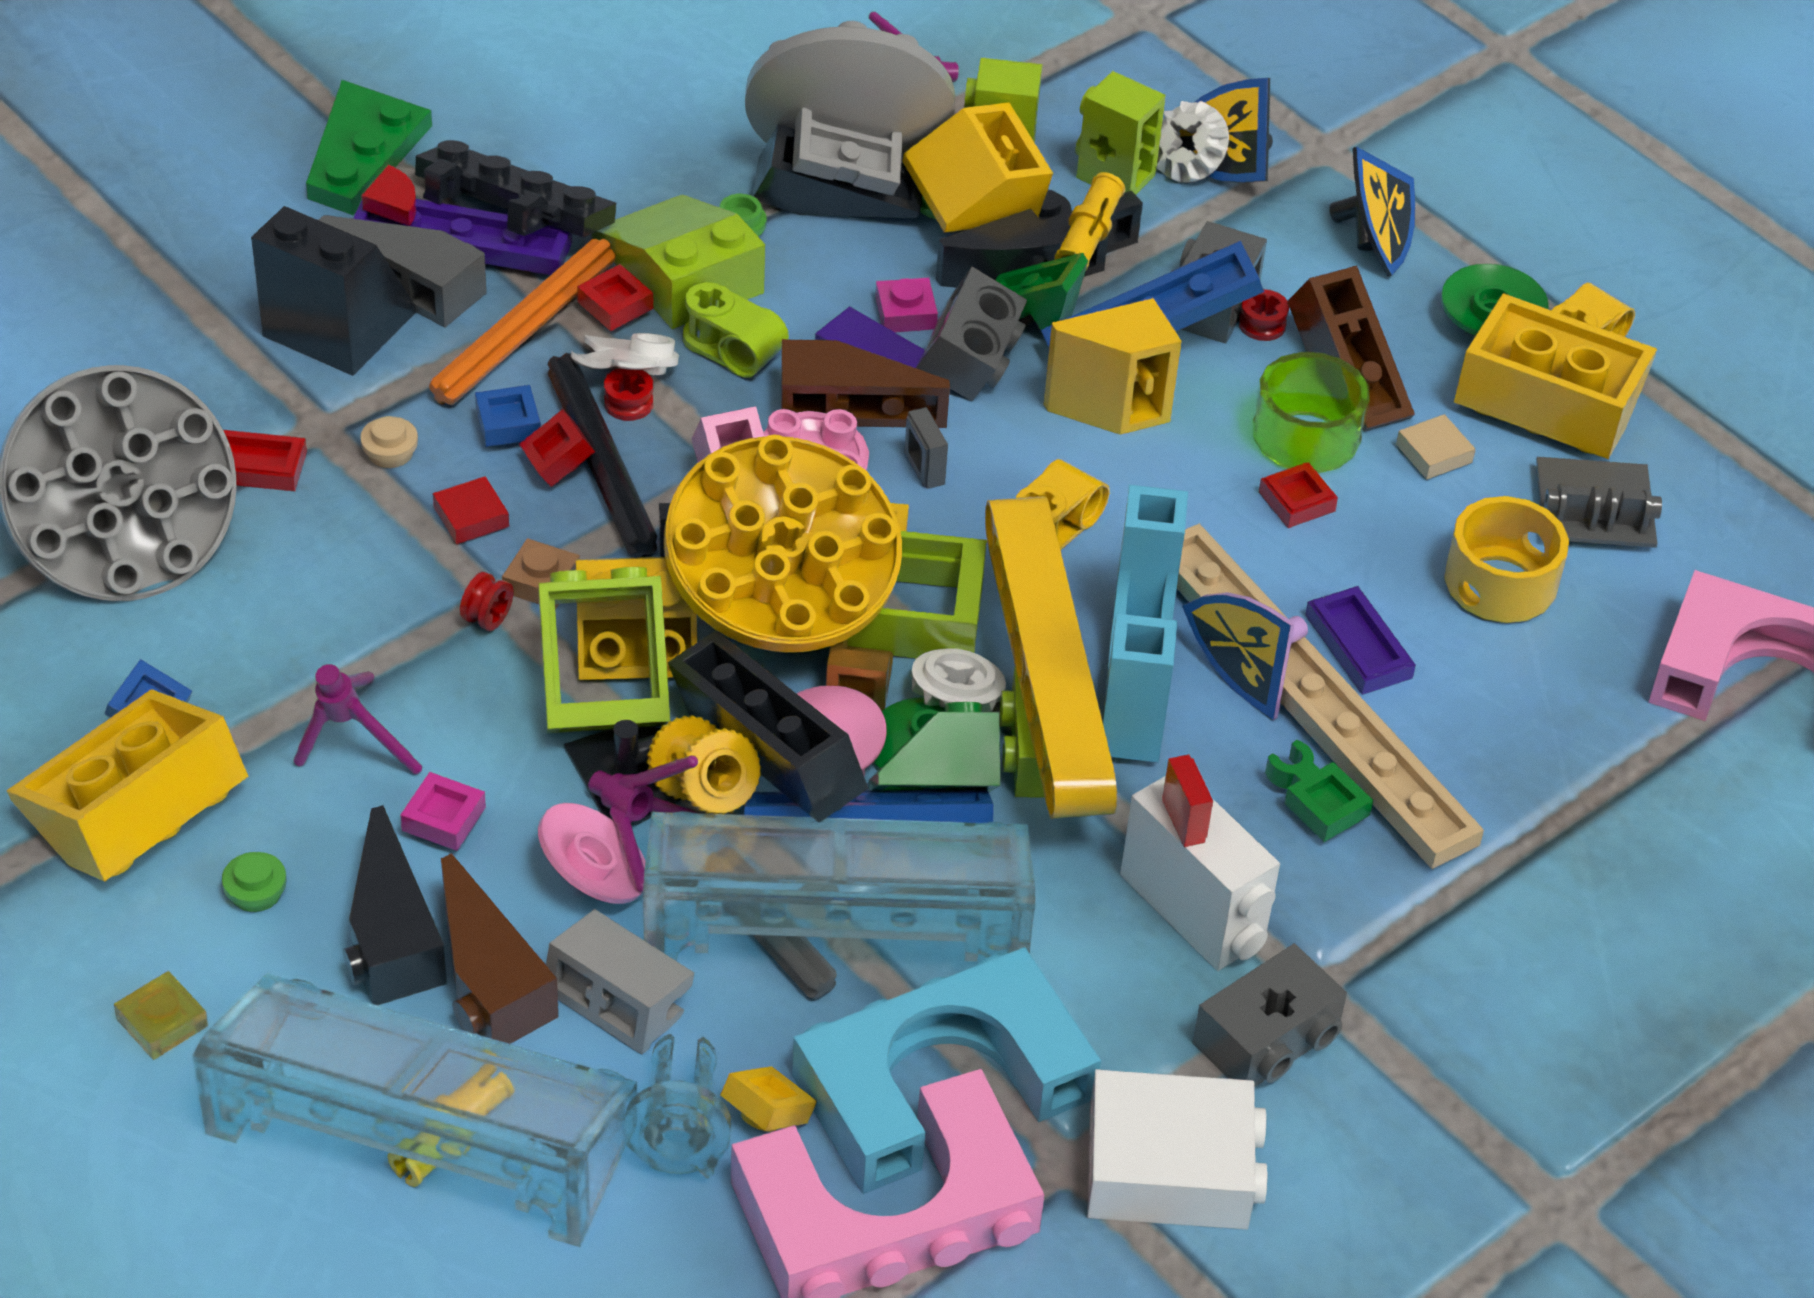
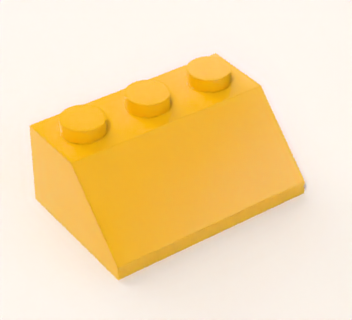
[1454,293,1657,460]
[6,689,249,882]

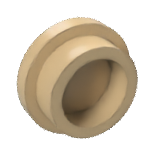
[361,416,418,468]

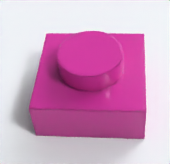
[875,278,938,332]
[400,772,486,851]

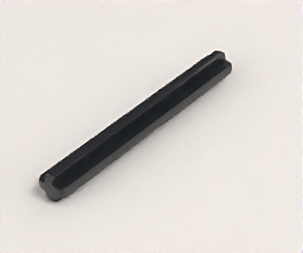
[547,353,658,558]

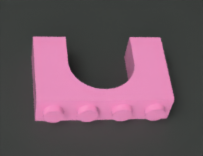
[1648,570,1814,721]
[731,1069,1045,1298]

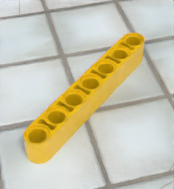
[985,496,1117,819]

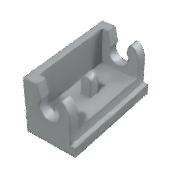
[546,909,694,1054]

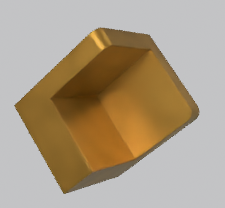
[826,639,893,711]

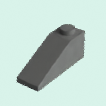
[318,215,487,328]

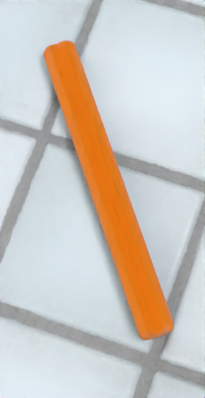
[429,239,616,405]

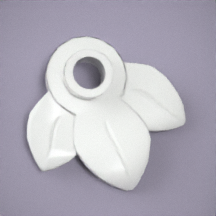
[571,333,679,375]

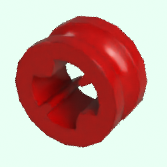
[1239,289,1289,341]
[604,368,653,421]
[460,571,514,631]

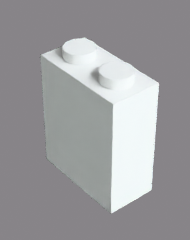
[1120,776,1280,971]
[1087,1069,1267,1230]

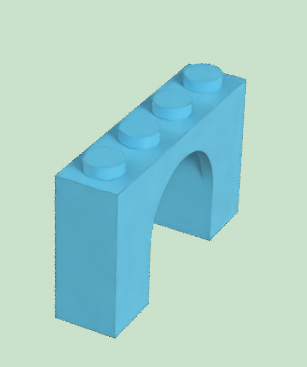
[1102,484,1188,763]
[792,947,1101,1194]

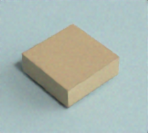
[1396,414,1476,479]

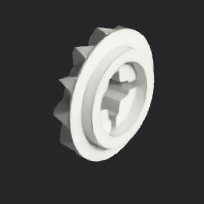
[1156,101,1229,183]
[910,649,1006,712]

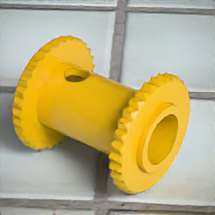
[647,715,761,815]

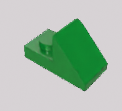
[995,253,1088,330]

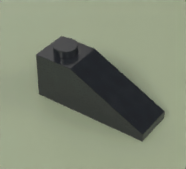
[752,124,922,218]
[343,805,447,1007]

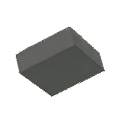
[904,407,948,489]

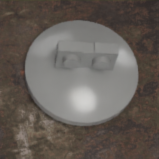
[745,21,955,196]
[0,365,236,601]

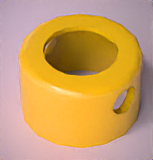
[1444,496,1569,623]

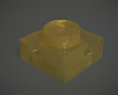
[114,970,208,1060]

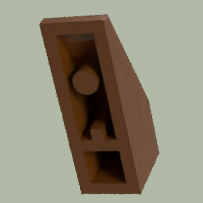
[1287,265,1415,432]
[781,339,950,428]
[441,853,559,1053]

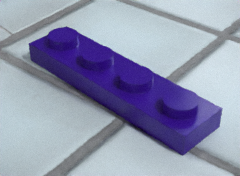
[353,199,573,275]

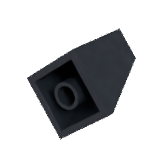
[251,206,416,376]

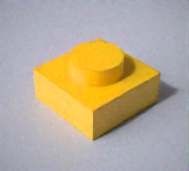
[720,1066,817,1132]

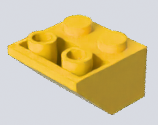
[902,102,1053,233]
[1043,298,1182,435]
[576,557,697,680]

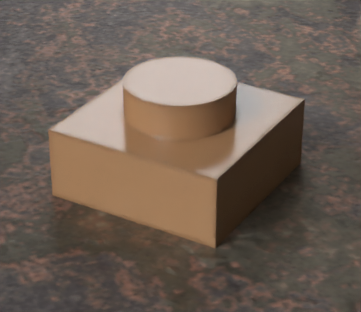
[502,538,580,610]

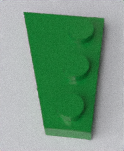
[306,80,432,215]

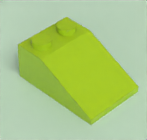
[591,194,765,329]

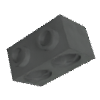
[916,267,1027,401]

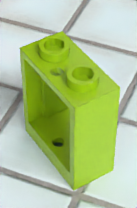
[847,531,987,658]
[538,567,670,734]

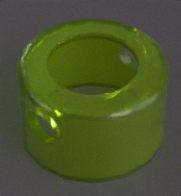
[1252,352,1370,473]

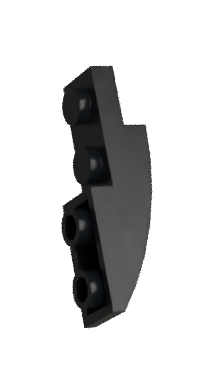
[936,190,1143,288]

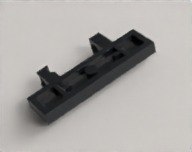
[415,140,616,238]

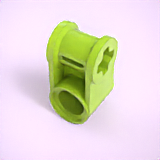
[682,282,789,378]

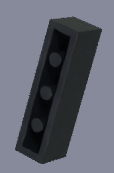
[667,630,869,823]

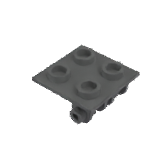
[1536,457,1662,548]

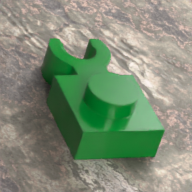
[1265,740,1373,842]

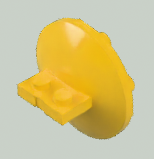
[664,434,902,652]

